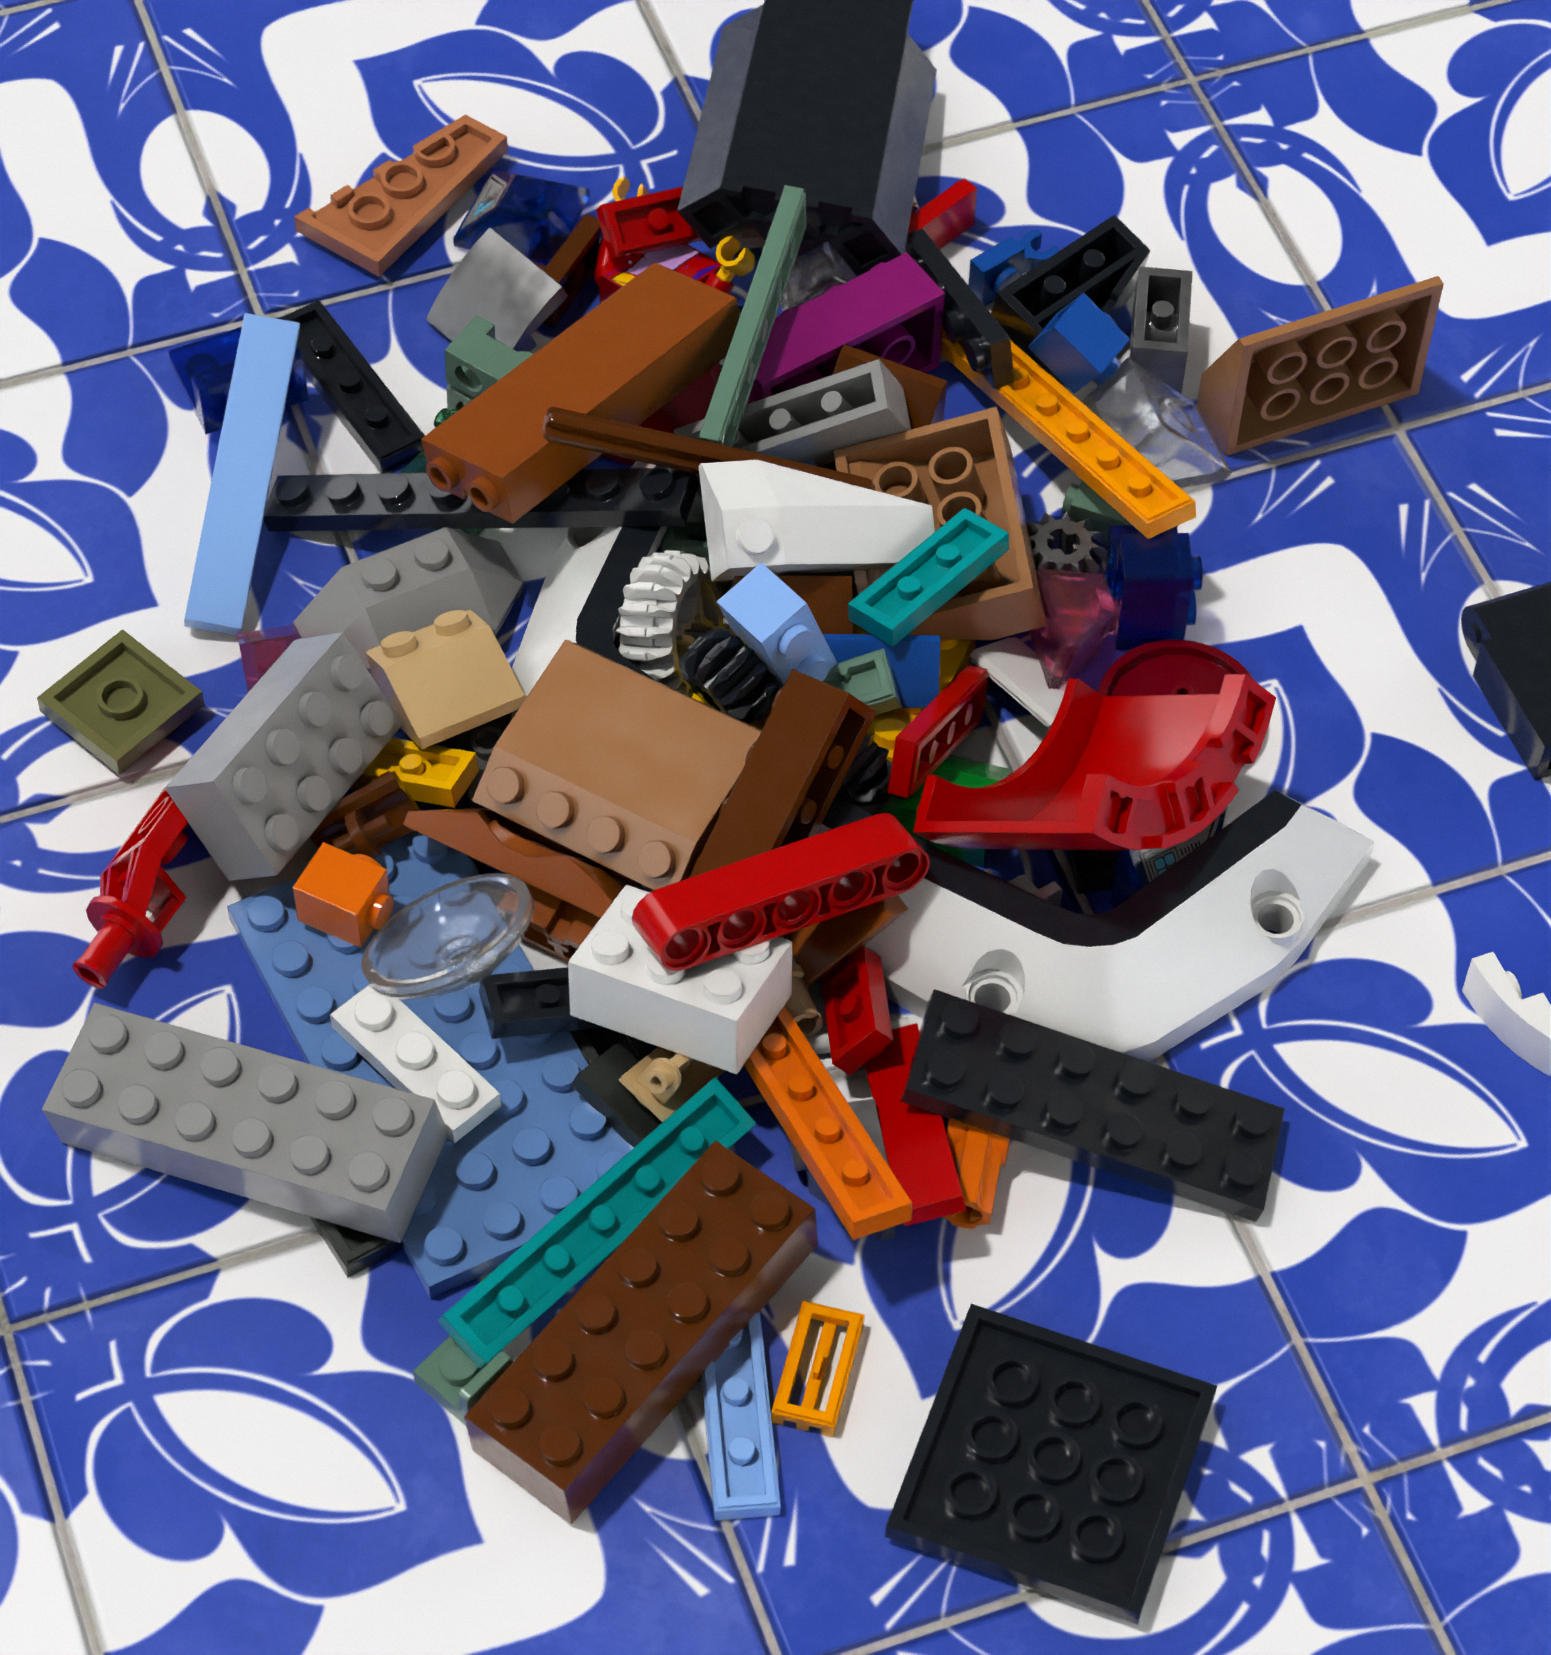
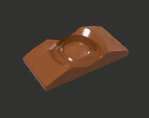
[403,809,645,918]

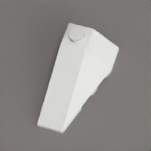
[699,460,935,581]

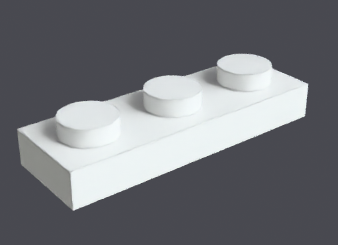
[330,979,501,1144]

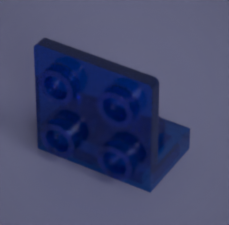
[169,327,309,434]

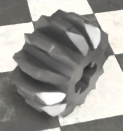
[1026,511,1110,608]

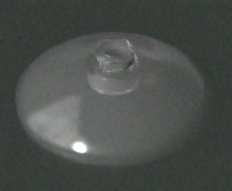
[361,873,534,1000]

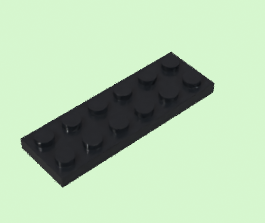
[900,989,1285,1222]

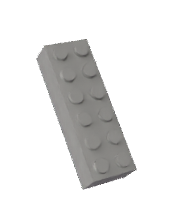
[42,1003,449,1243]

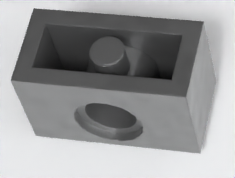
[1127,266,1193,396]

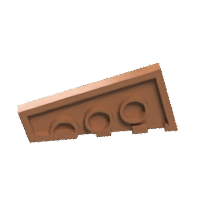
[294,114,508,277]

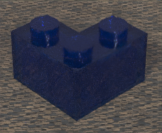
[1106,525,1203,650]

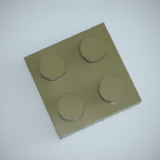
[37,629,205,775]

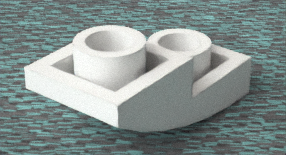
[1462,952,1551,1077]

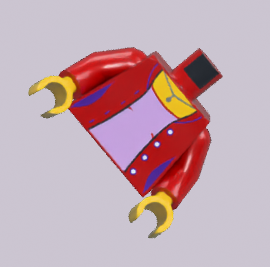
[594,177,755,303]

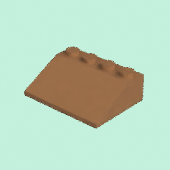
[1196,276,1444,456]
[833,407,1047,640]
[472,640,762,890]

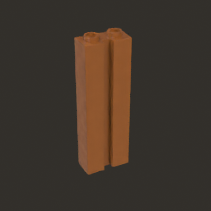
[421,262,740,524]

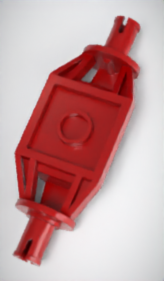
[72,788,189,989]

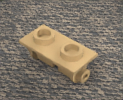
[618,1047,726,1122]

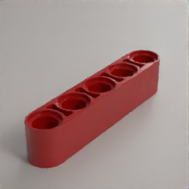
[631,813,930,971]

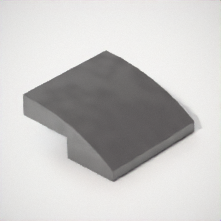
[426,228,568,352]

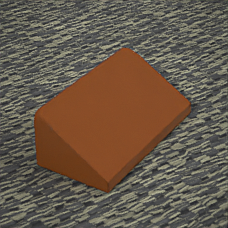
[786,895,908,987]

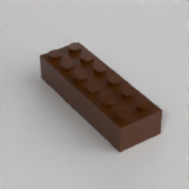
[464,1140,818,1524]

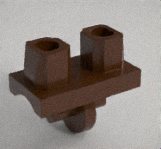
[309,771,421,859]

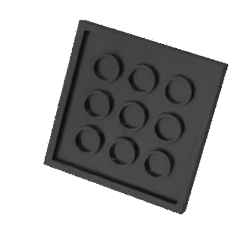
[885,1304,1217,1625]

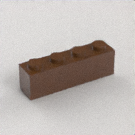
[689,669,877,878]

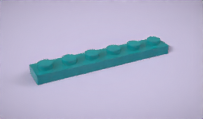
[437,1077,757,1369]

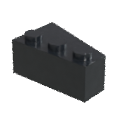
[991,214,1151,389]

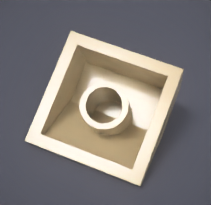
[365,610,526,749]

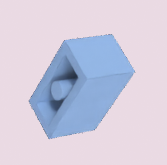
[717,562,838,689]

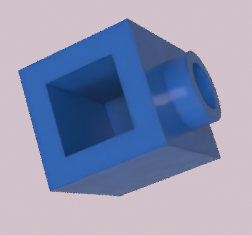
[1028,292,1130,393]

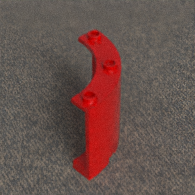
[913,674,1276,851]

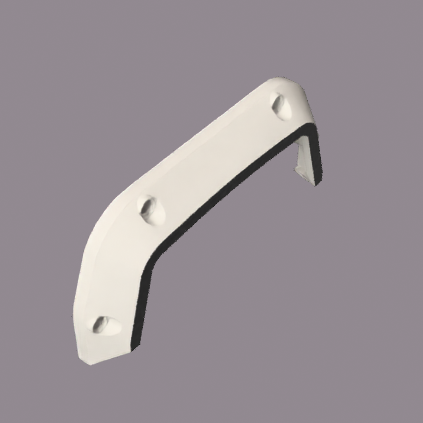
[510,461,1374,1062]

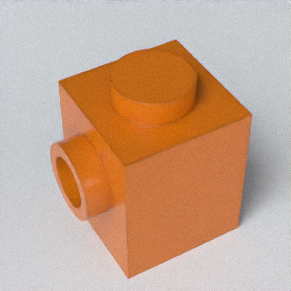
[293,842,394,948]

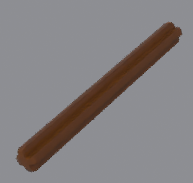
[542,407,875,491]

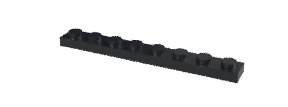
[263,468,699,532]

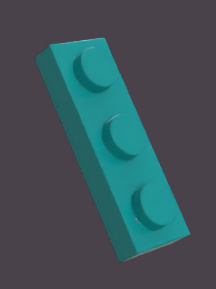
[848,508,1009,646]

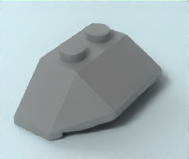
[293,527,524,675]

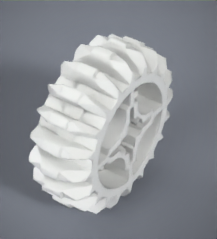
[616,550,727,697]

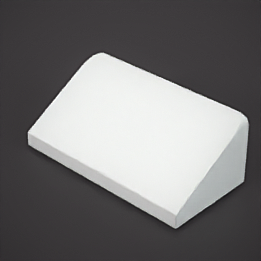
[970,637,1068,729]

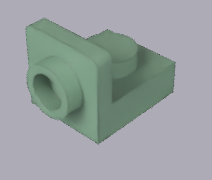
[413,1336,513,1426]

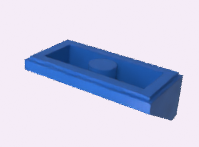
[823,634,940,708]

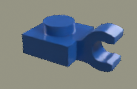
[968,230,1060,306]

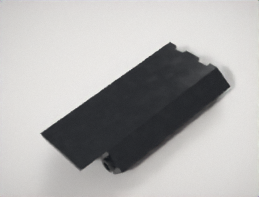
[677,0,937,276]

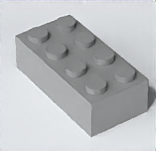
[165,632,403,881]

